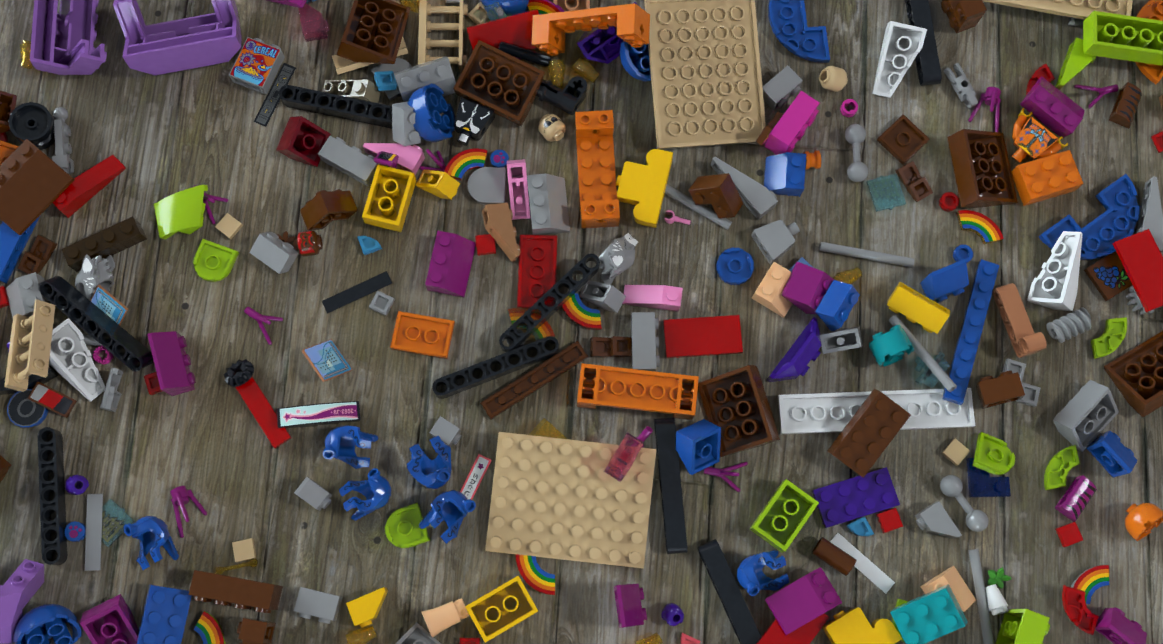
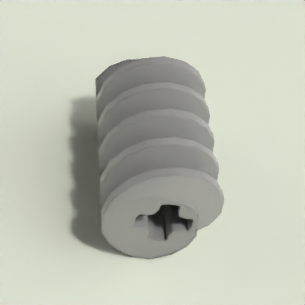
[1046,307,1092,343]

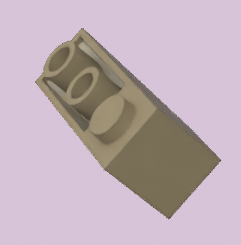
[322,80,381,103]

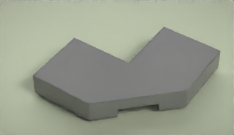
[1003,359,1041,407]

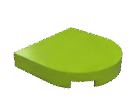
[193,239,239,282]
[973,432,1015,475]
[385,503,430,548]

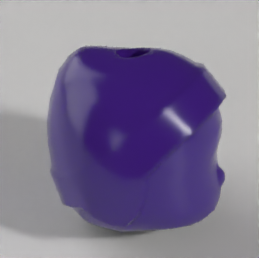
[66,475,89,495]
[661,603,684,626]

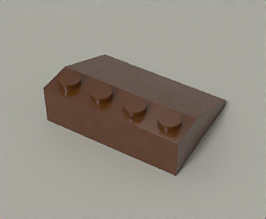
[336,0,411,64]
[453,40,545,127]
[947,129,1018,208]
[0,139,75,235]
[1104,331,1163,417]
[698,365,780,457]

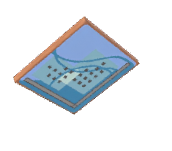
[91,285,128,326]
[302,339,353,382]

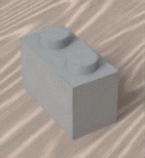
[762,65,803,111]
[392,101,421,146]
[249,232,298,274]
[294,587,343,624]

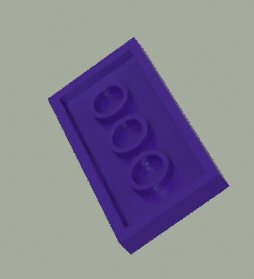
[812,467,900,528]

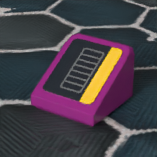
[374,151,399,168]

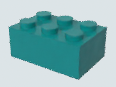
[890,584,968,644]

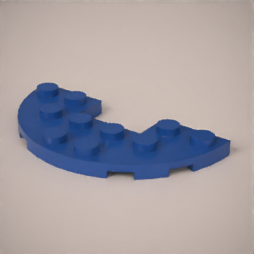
[768,0,830,63]
[1038,174,1140,260]

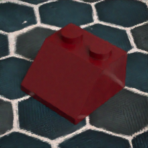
[276,116,331,167]

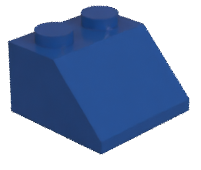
[764,152,806,197]
[920,259,969,303]
[815,280,860,332]
[676,419,721,475]
[1086,431,1138,478]

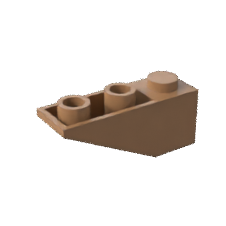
[482,203,520,262]

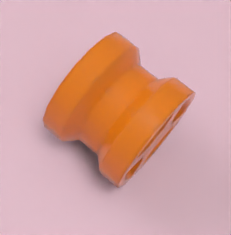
[803,150,821,170]

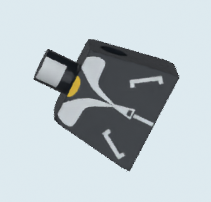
[454,98,495,146]

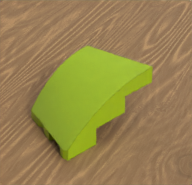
[154,184,208,239]

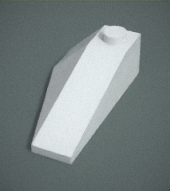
[872,21,927,98]
[1027,231,1083,311]
[49,318,105,402]

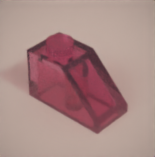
[299,3,330,42]
[604,432,644,482]

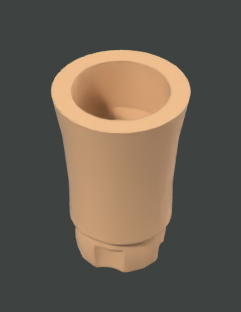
[422,598,469,638]

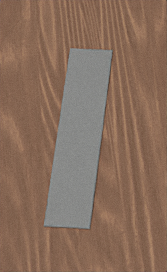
[85,494,103,571]

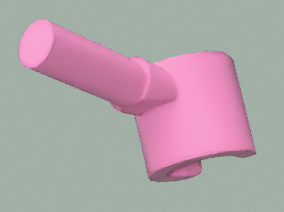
[664,210,691,225]

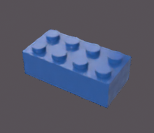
[136,585,192,644]

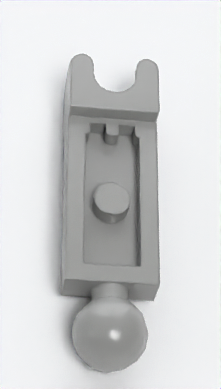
[52,107,74,174]

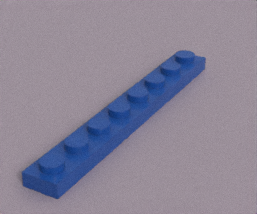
[942,259,999,405]

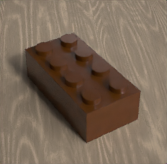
[827,389,911,478]
[188,570,283,613]

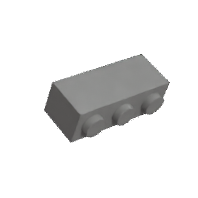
[318,136,377,187]
[631,312,660,371]

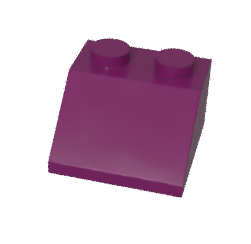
[781,262,834,314]
[1095,607,1147,644]

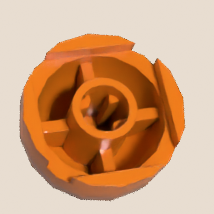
[1125,503,1163,541]

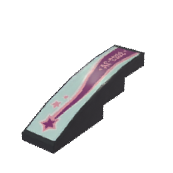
[276,401,360,428]

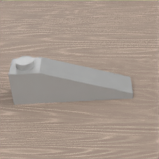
[710,157,778,220]
[1135,176,1163,252]

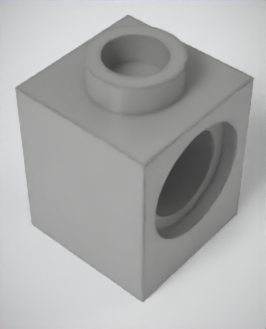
[429,416,462,448]

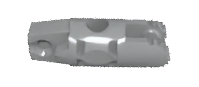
[944,63,978,109]

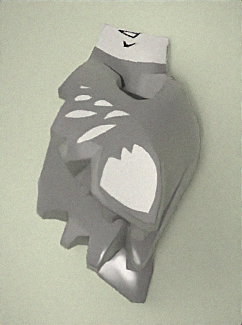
[599,233,638,285]
[75,254,115,301]

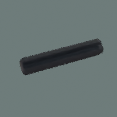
[498,41,551,67]

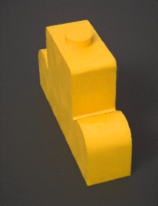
[616,149,673,228]
[823,607,902,644]

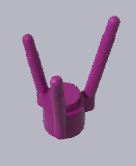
[968,87,1001,132]
[170,486,207,538]

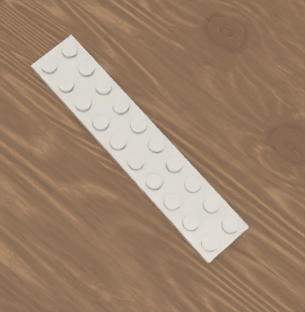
[778,388,975,434]

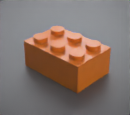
[1011,150,1084,206]

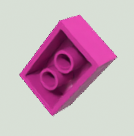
[764,91,820,155]

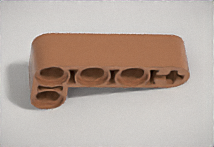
[993,283,1047,358]

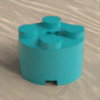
[868,325,914,367]

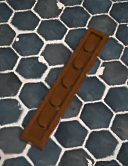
[480,341,588,420]

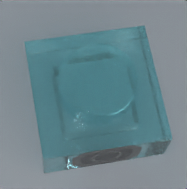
[484,2,507,21]

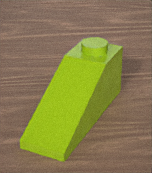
[1055,37,1096,90]

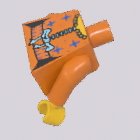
[1011,108,1068,163]

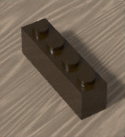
[61,216,147,272]

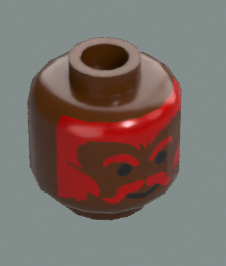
[294,231,323,257]

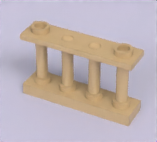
[418,0,468,73]
[4,299,55,392]

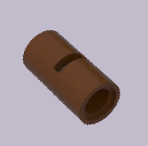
[812,537,857,576]

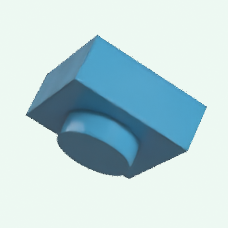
[374,71,397,91]

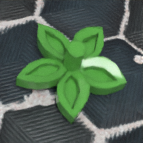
[987,567,1011,589]

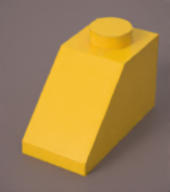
[415,170,460,200]
[346,587,388,628]

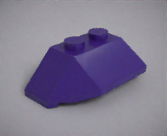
[577,2,637,64]
[767,317,822,382]

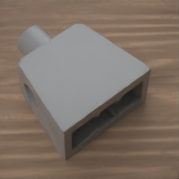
[751,220,800,265]

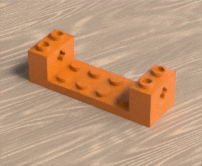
[532,3,650,56]
[575,110,620,228]
[577,363,699,420]

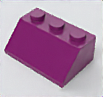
[1019,76,1085,139]
[425,231,476,298]
[147,331,196,396]

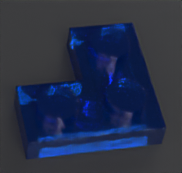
[966,458,1011,498]

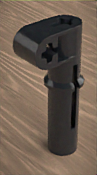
[536,76,587,115]

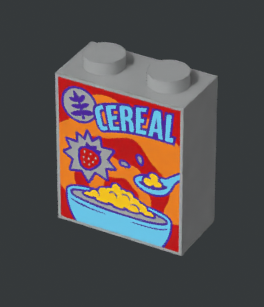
[229,37,285,95]

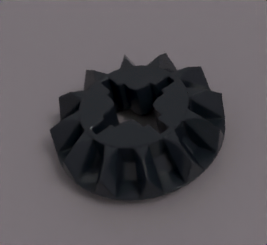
[224,359,254,387]

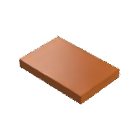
[390,311,455,359]

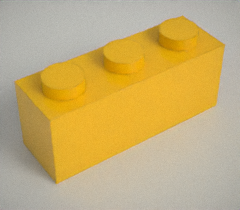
[887,282,950,334]

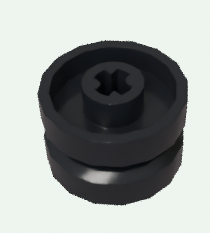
[9,102,55,150]

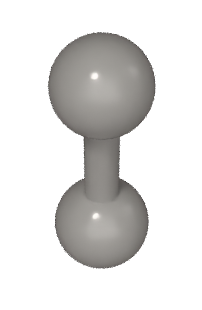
[845,124,868,182]
[940,475,989,532]

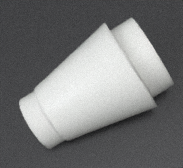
[985,584,1009,616]

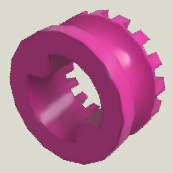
[840,99,858,118]
[93,346,113,365]

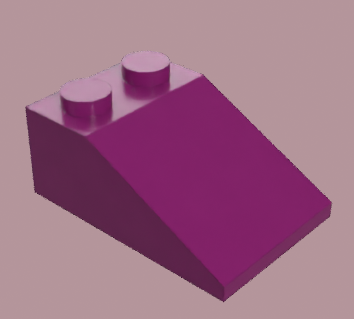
[765,567,842,635]
[614,584,647,628]
[80,594,139,644]

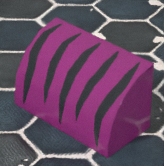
[1055,475,1097,522]

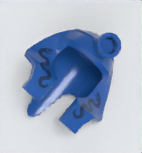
[323,425,378,469]
[406,436,451,489]
[339,468,392,521]
[419,490,476,544]
[124,516,179,570]
[737,550,790,596]

